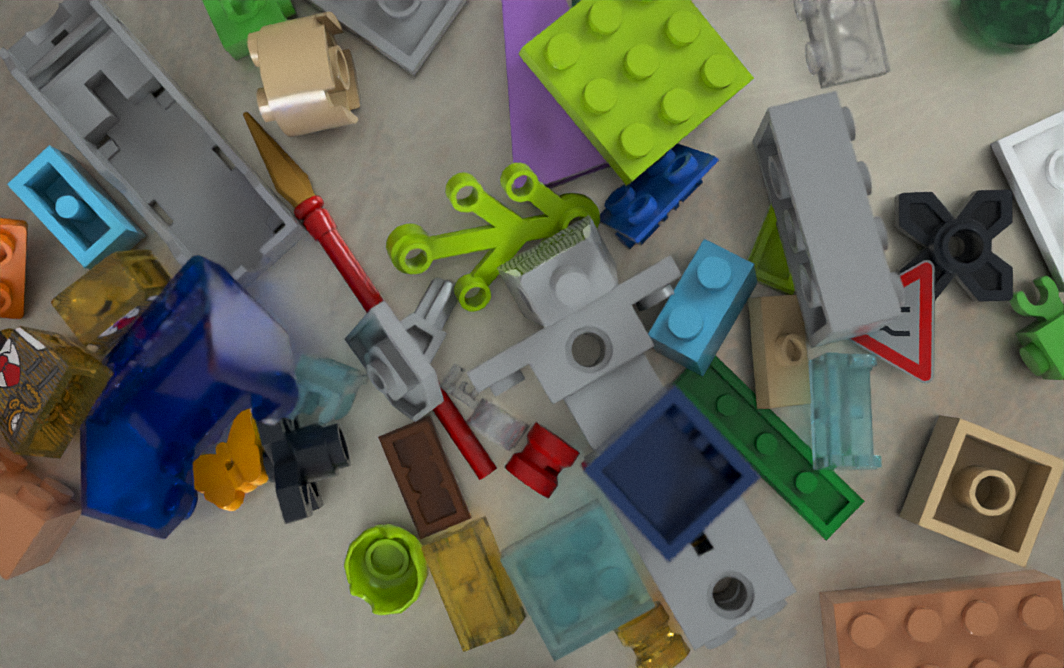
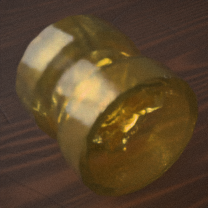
[614,601,690,668]

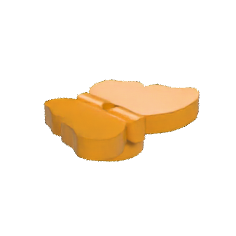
[179,407,269,511]

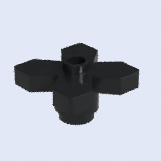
[895,189,1013,302]
[253,401,351,524]

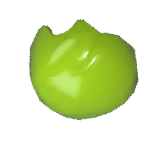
[343,524,429,616]

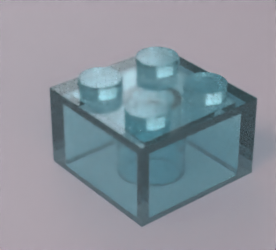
[500,498,656,662]

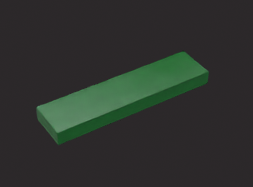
[670,355,865,541]

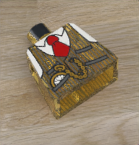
[51,249,184,356]
[0,326,113,459]

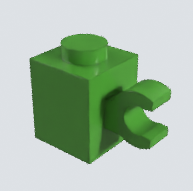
[202,0,296,61]
[1009,276,1064,380]

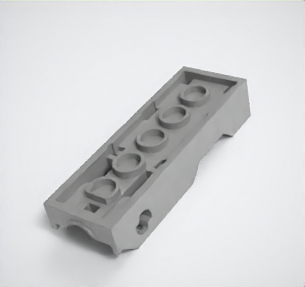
[0,0,309,304]

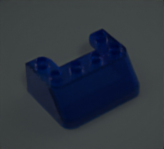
[80,255,299,540]

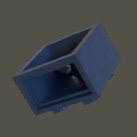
[580,383,761,563]

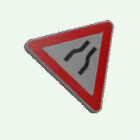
[848,260,935,383]

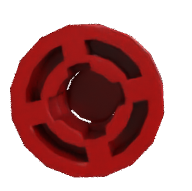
[504,422,580,499]

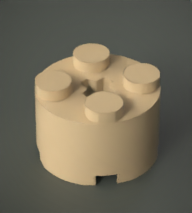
[247,11,360,137]

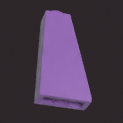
[502,0,611,189]

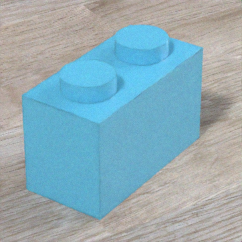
[7,146,146,272]
[648,239,757,377]

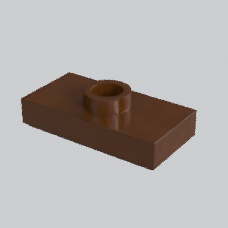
[378,415,472,540]

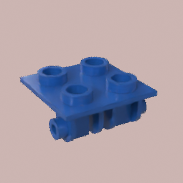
[600,143,719,250]

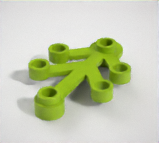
[386,162,600,312]

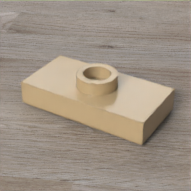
[748,295,811,409]

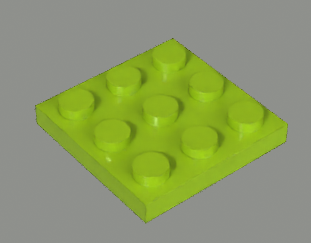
[518,0,754,186]

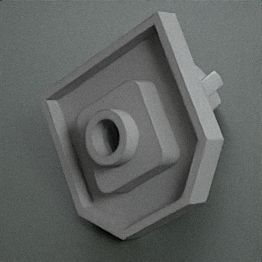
[344,278,458,422]

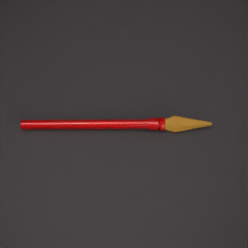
[243,112,497,480]

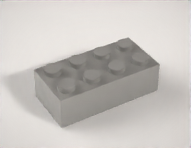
[752,91,905,348]

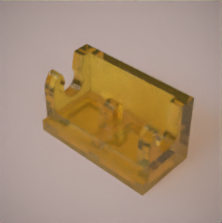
[421,516,527,652]

